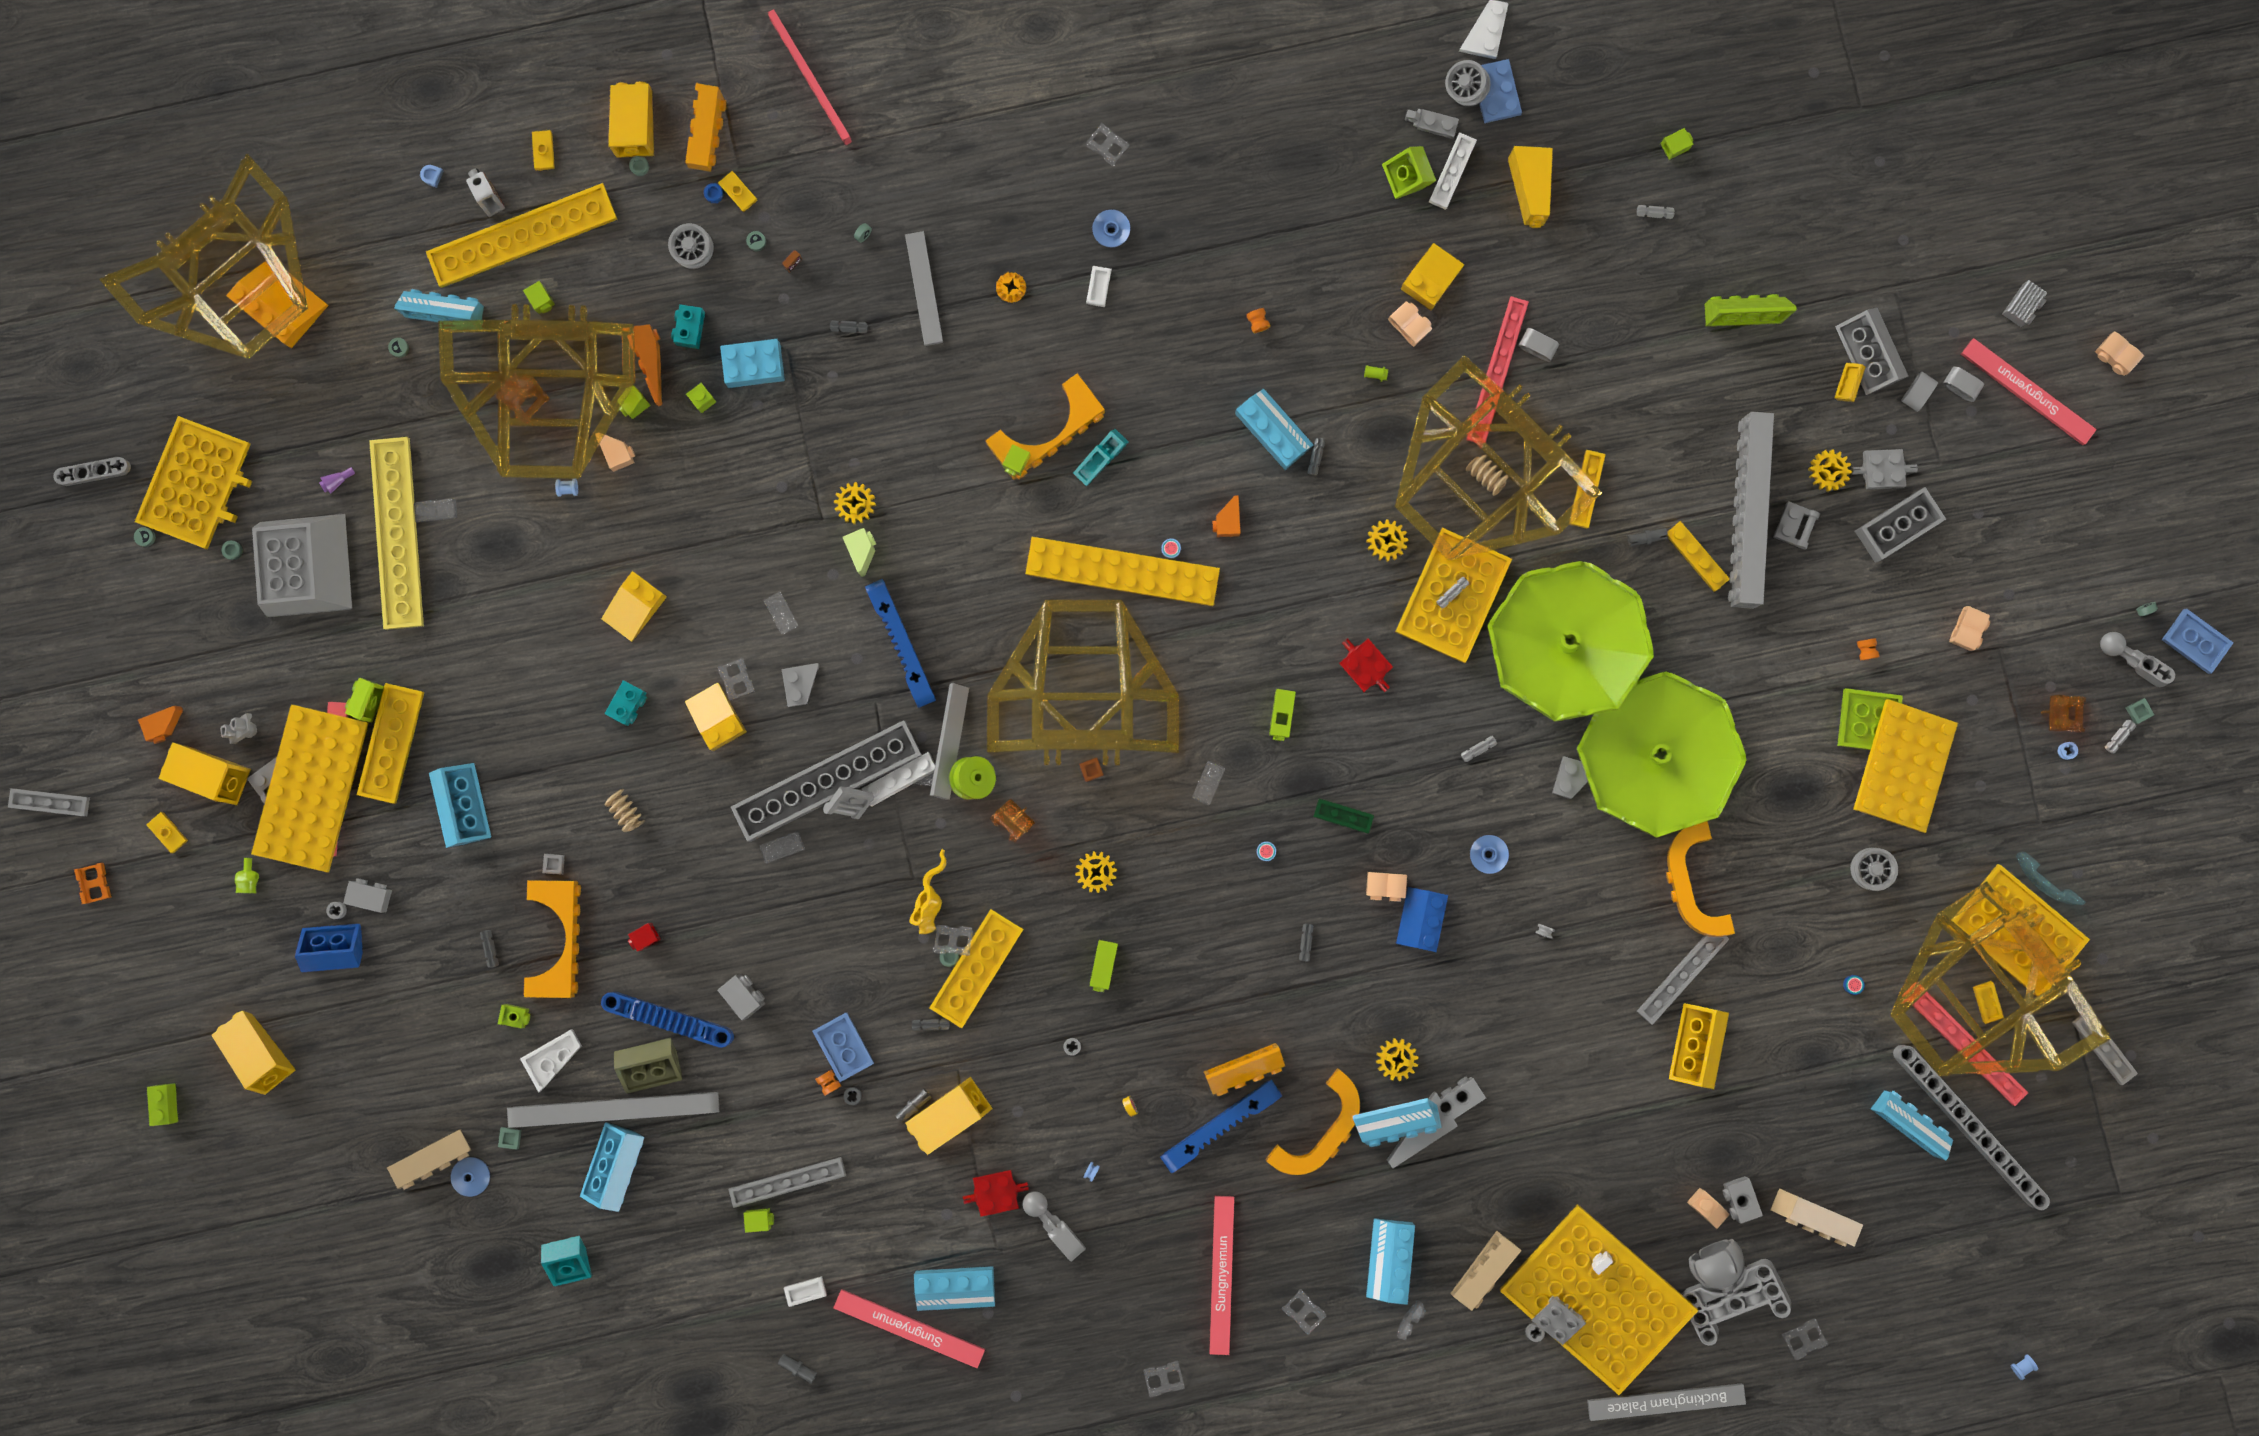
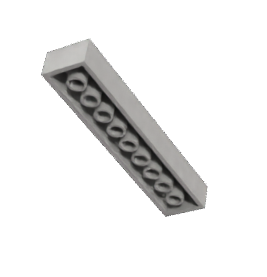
[1728,412,1774,609]
[731,720,922,842]

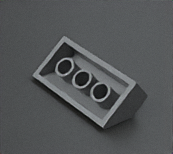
[1835,308,1908,395]

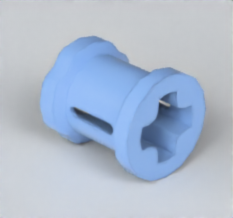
[555,479,578,497]
[2011,1354,2038,1380]

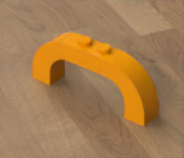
[1666,821,1735,937]
[1265,1068,1360,1175]

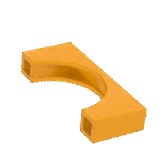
[986,373,1105,480]
[524,880,581,998]

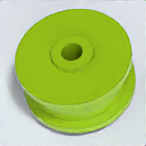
[949,756,996,800]

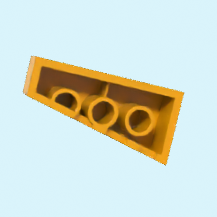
[685,83,726,172]

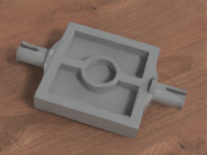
[1851,449,1918,490]

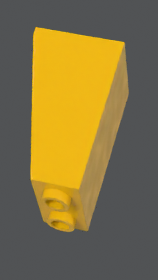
[609,82,654,158]
[1508,146,1553,228]
[159,742,251,805]
[212,1011,296,1095]
[906,1077,993,1155]

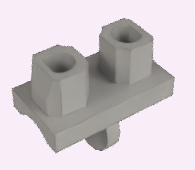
[220,713,257,744]

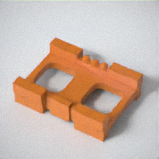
[74,863,112,904]

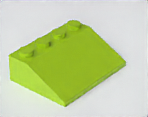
[1705,294,1797,326]

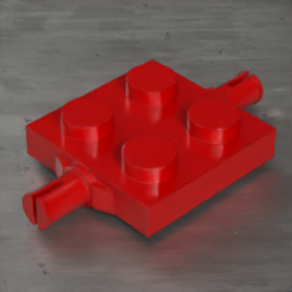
[1339,638,1393,692]
[963,1170,1029,1217]

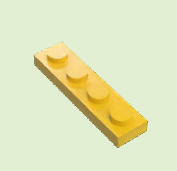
[1569,450,1605,529]
[1666,521,1730,592]

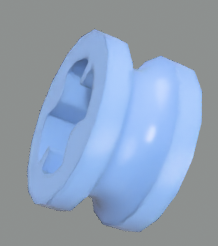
[2058,742,2078,760]
[1083,1162,1100,1182]

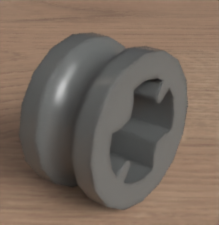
[844,1087,862,1105]

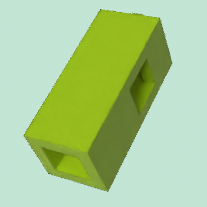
[1269,689,1296,741]
[1090,940,1118,992]

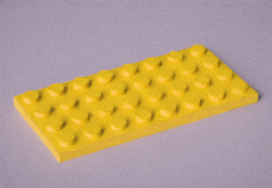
[251,704,368,872]

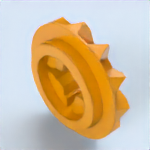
[996,272,1026,303]

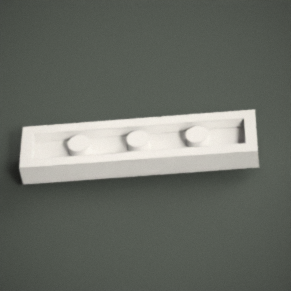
[1429,132,1477,210]
[862,752,935,806]

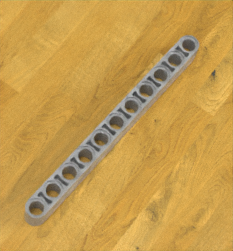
[1893,1045,2050,1210]
[507,1092,719,1128]

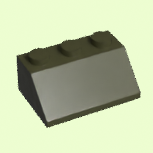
[614,1038,683,1094]

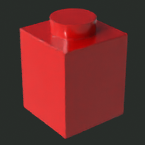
[628,923,661,951]

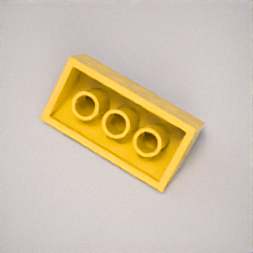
[1669,1003,1729,1089]

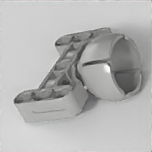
[1683,1239,1792,1346]

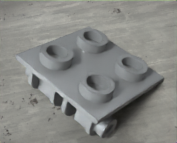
[1531,1296,1586,1345]

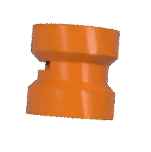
[1246,308,1270,333]
[1857,638,1880,661]
[815,1069,841,1096]

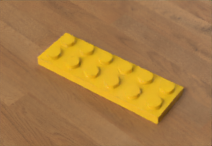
[357,683,424,804]
[929,909,1024,1028]

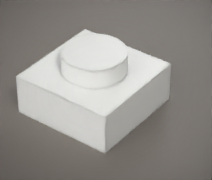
[1592,1251,1613,1275]

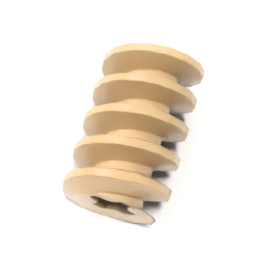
[1466,455,1508,496]
[605,789,645,832]

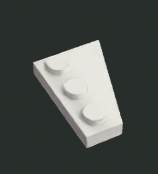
[1459,0,1508,59]
[520,1029,582,1092]

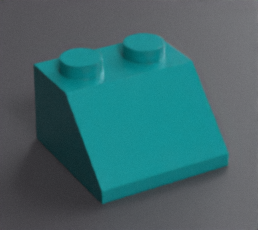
[541,1236,592,1286]

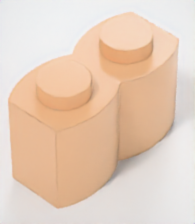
[1388,301,1432,347]
[2095,331,2144,376]
[1949,606,1990,651]
[1366,872,1407,902]

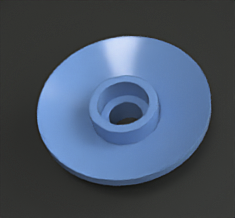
[1092,210,1130,247]
[1470,835,1509,874]
[451,1157,490,1197]

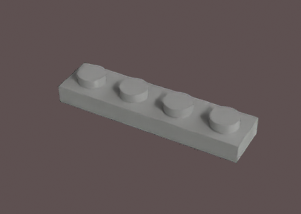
[8,788,90,816]
[2072,1011,2138,1085]

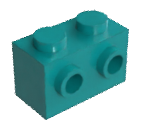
[671,304,705,349]
[605,680,647,726]

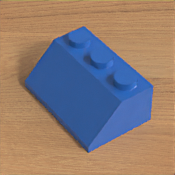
[1396,887,1448,952]
[295,924,363,972]

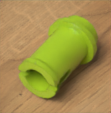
[1364,365,1389,382]

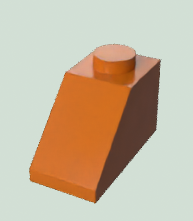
[1212,496,1240,537]
[138,706,183,744]

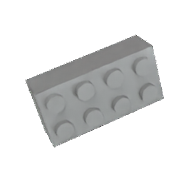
[1855,487,1946,563]

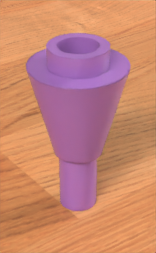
[319,468,355,494]

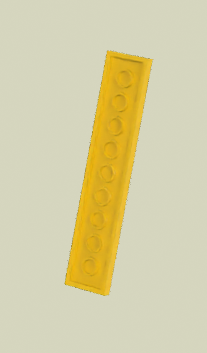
[426,183,618,288]
[1025,537,1220,606]

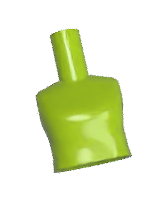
[235,858,259,893]

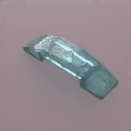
[2016,852,2086,905]

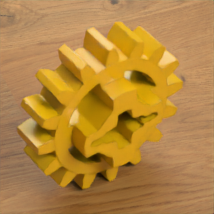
[1808,450,1852,492]
[834,482,876,524]
[1366,519,1408,562]
[1075,851,1117,893]
[1376,1038,1418,1081]

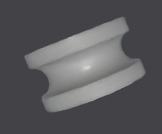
[326,902,347,919]
[1535,924,1555,939]
[1064,1038,1081,1055]
[1525,1323,1545,1342]

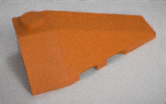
[624,324,662,407]

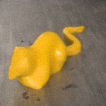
[909,849,947,934]

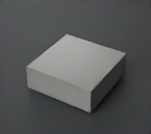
[542,854,565,874]

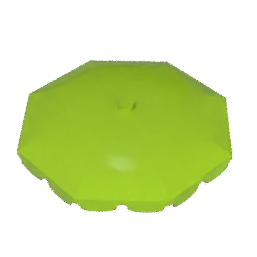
[1488,561,1654,722]
[1577,672,1746,838]

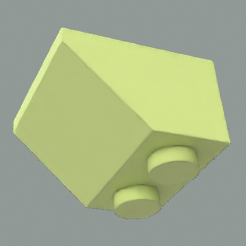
[843,528,876,577]

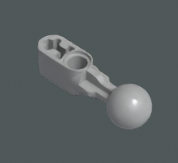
[2100,632,2175,687]
[1023,1192,1086,1262]

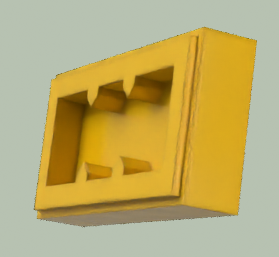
[532,130,555,171]
[718,171,758,212]
[1834,363,1866,402]
[146,812,188,853]
[1973,981,2004,1024]

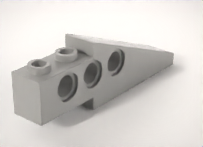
[1387,1076,1486,1168]

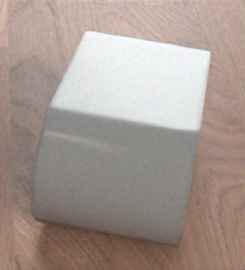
[1519,328,1559,362]
[1943,366,1984,402]
[1901,372,1938,412]

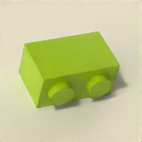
[147,1083,178,1126]

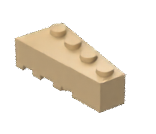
[387,1130,471,1190]
[1771,1189,1863,1247]
[1451,1231,1522,1311]

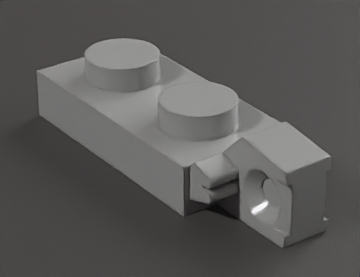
[1405,109,1459,139]

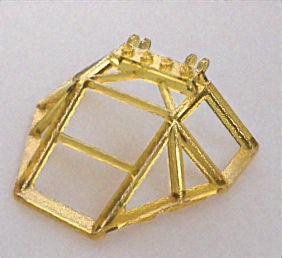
[99,153,308,359]
[438,304,635,479]
[1395,355,1602,561]
[987,600,1179,765]
[1890,881,2111,1076]

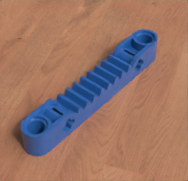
[865,579,936,708]
[601,992,734,1047]
[1160,1079,1282,1173]

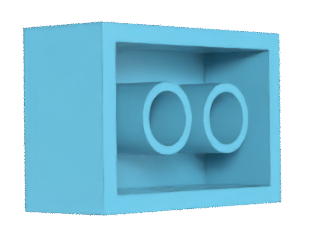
[720,339,785,388]

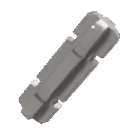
[1637,205,1675,219]
[1437,577,1469,608]
[2105,720,2136,753]
[1461,736,1497,762]

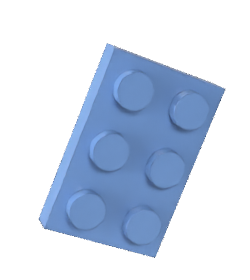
[1479,59,1522,123]
[2162,609,2233,674]
[812,1012,874,1082]

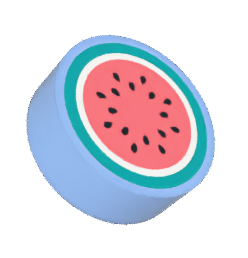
[1162,539,1181,558]
[1257,842,1276,861]

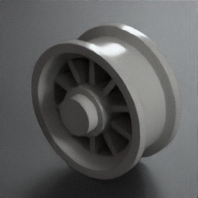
[1445,60,1491,106]
[668,223,714,269]
[1850,848,1898,891]

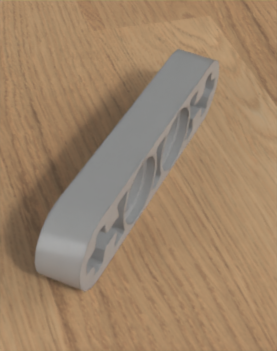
[53,457,131,486]

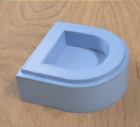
[420,165,444,188]

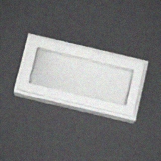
[1086,266,1111,307]
[784,1276,827,1307]

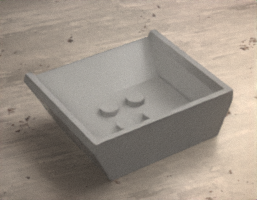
[252,514,352,617]

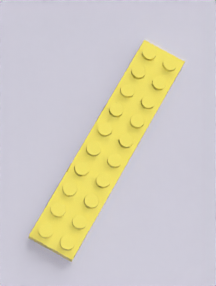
[369,437,424,630]

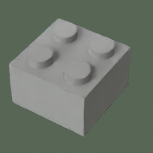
[718,974,765,1020]

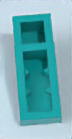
[1073,429,1129,486]

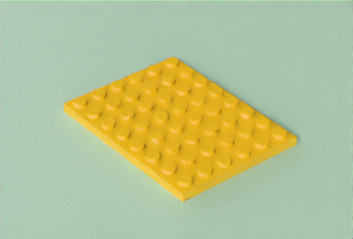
[1500,1204,1698,1395]

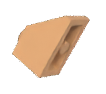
[596,432,635,472]
[1687,1188,1730,1229]

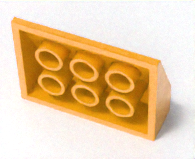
[226,257,329,349]
[1204,1043,1285,1096]

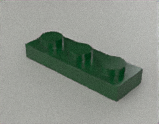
[1313,798,1374,834]

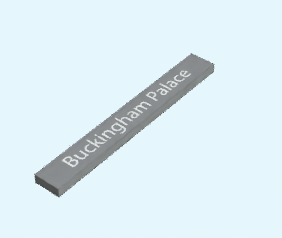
[1587,1383,1746,1421]

